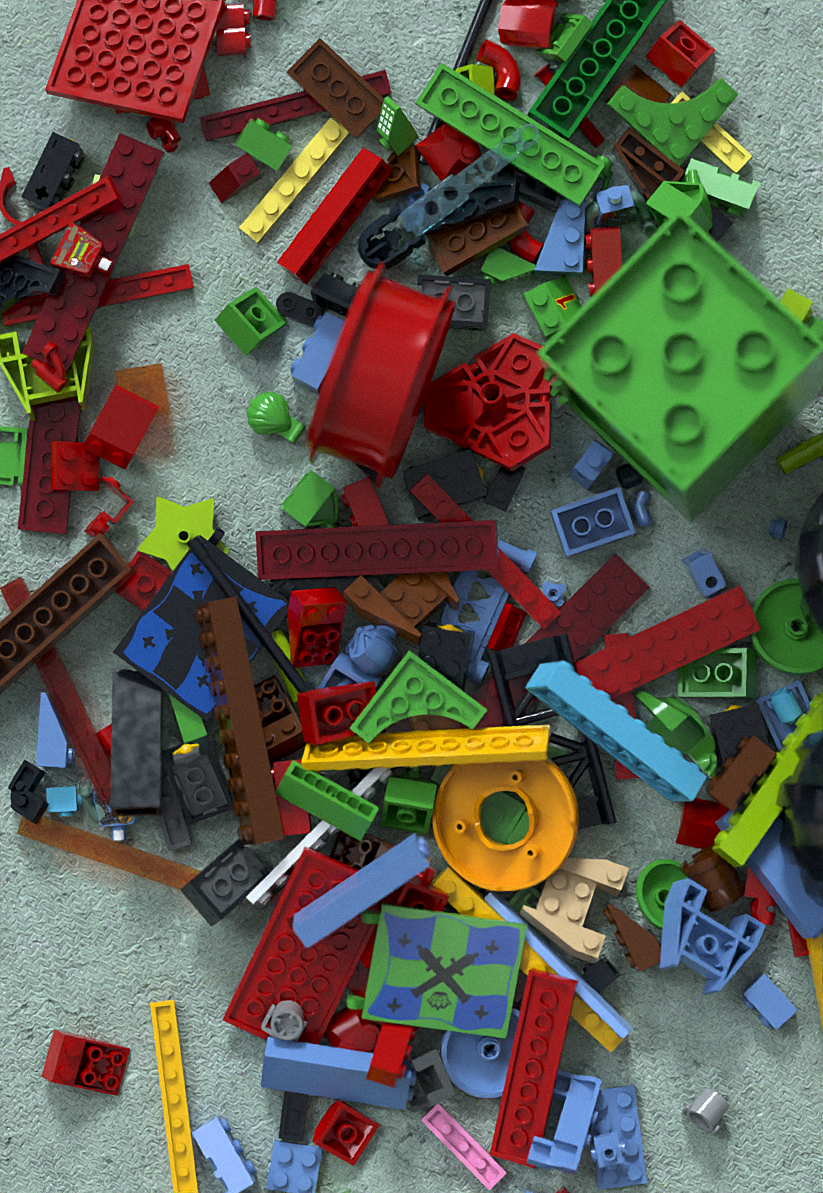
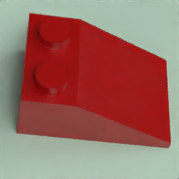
[82,384,159,470]
[297,681,376,745]

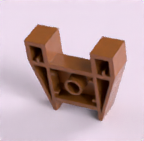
[343,572,459,645]

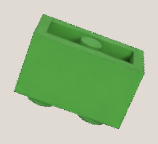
[236,118,293,171]

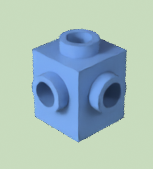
[590,1131,627,1170]

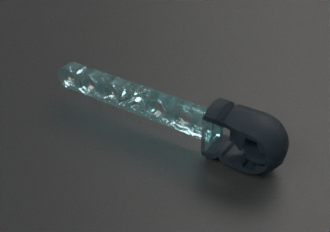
[358,124,540,270]

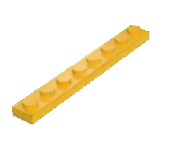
[150,999,199,1193]

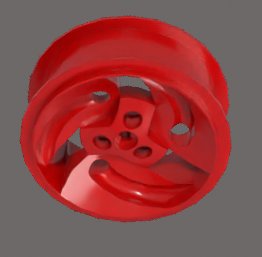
[305,262,456,488]

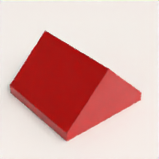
[676,798,729,849]

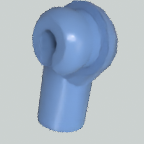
[631,490,653,527]

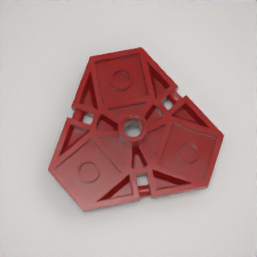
[424,333,552,471]

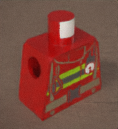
[50,222,113,278]

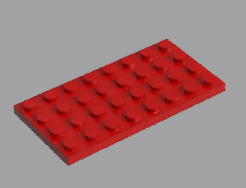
[222,846,392,1045]

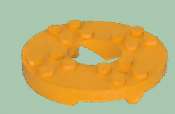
[432,757,579,891]

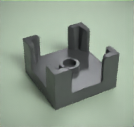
[408,1049,456,1111]

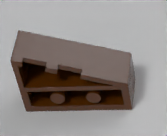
[612,127,685,201]
[707,735,777,812]

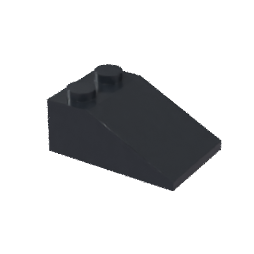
[310,272,360,318]

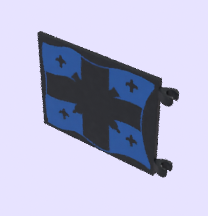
[113,528,295,721]

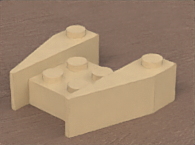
[519,858,629,964]

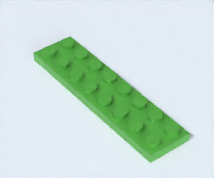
[415,63,605,207]

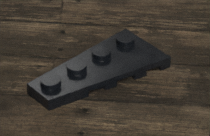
[422,180,520,235]

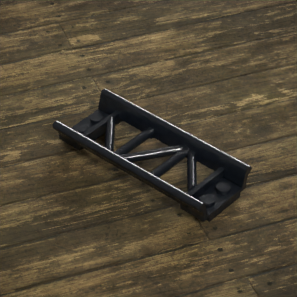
[487,633,617,830]

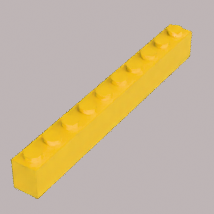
[432,865,626,1052]

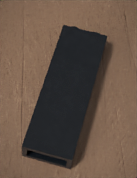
[110,669,163,817]

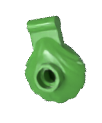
[246,391,306,444]

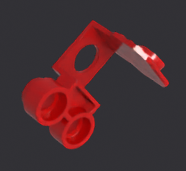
[84,476,134,538]

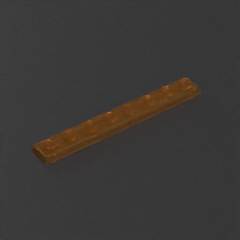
[17,816,201,890]

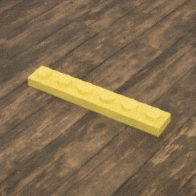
[239,118,349,244]

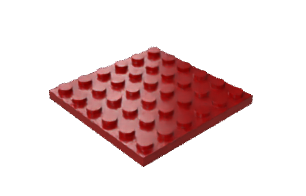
[45,0,226,124]

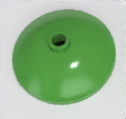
[636,859,701,930]

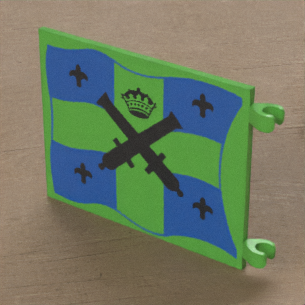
[346,903,527,1039]

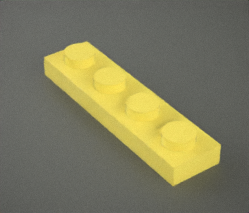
[671,91,752,174]

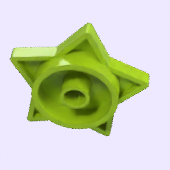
[138,497,230,571]

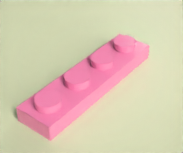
[421,1103,507,1190]

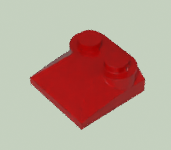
[415,123,482,185]
[324,1006,381,1053]
[313,1100,380,1166]

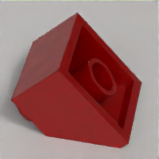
[645,19,716,88]

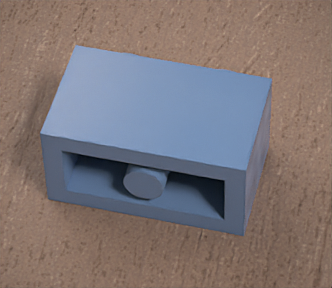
[741,973,798,1030]

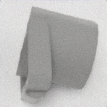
[261,1000,307,1041]
[681,1088,729,1135]

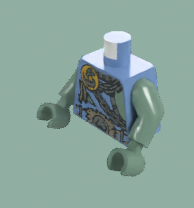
[584,185,657,250]
[76,780,143,840]

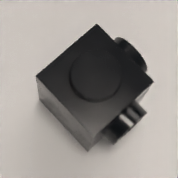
[581,957,621,994]

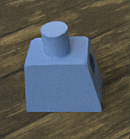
[568,439,615,490]
[681,549,726,599]

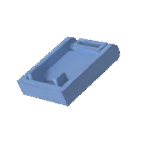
[755,680,811,752]

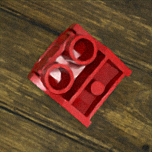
[498,0,559,49]

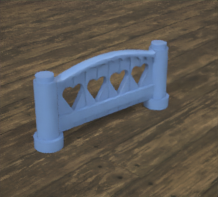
[439,539,538,685]

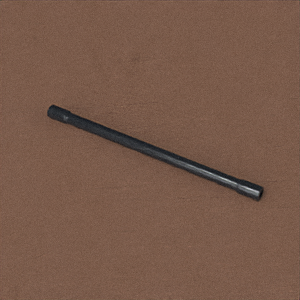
[418,0,493,166]
[186,535,311,693]

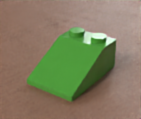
[678,648,757,699]

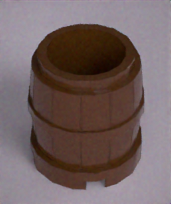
[680,845,743,912]

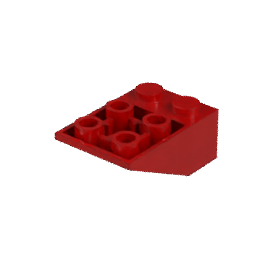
[288,587,347,668]
[41,1029,130,1096]

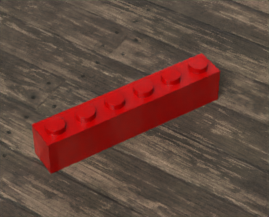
[277,148,393,285]

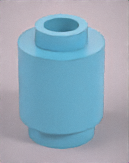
[769,687,803,725]

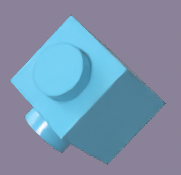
[46,786,83,817]

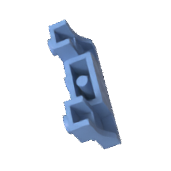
[526,1070,602,1175]

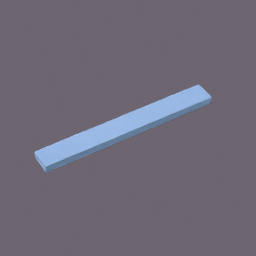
[484,891,633,1039]

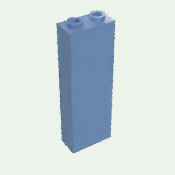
[715,802,823,939]
[293,833,431,948]
[261,1037,416,1110]

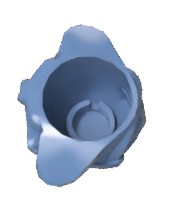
[345,625,398,676]

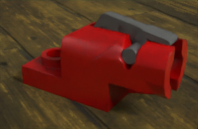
[743,865,780,925]

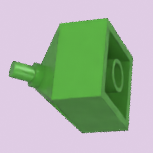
[646,169,713,234]
[278,470,338,528]
[380,765,437,835]

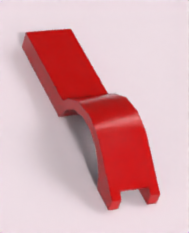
[0,167,44,265]

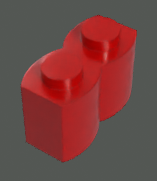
[216,4,251,56]

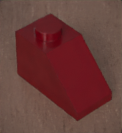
[209,153,262,204]

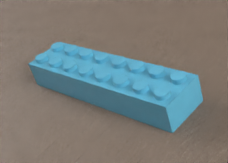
[525,661,707,802]

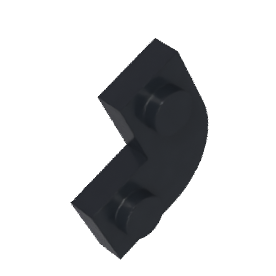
[8,759,49,825]

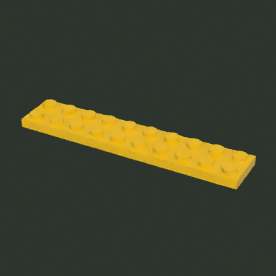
[301,725,551,772]

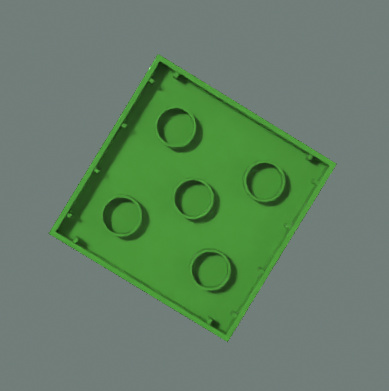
[537,209,823,523]

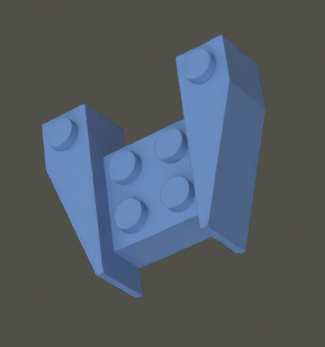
[660,878,766,995]

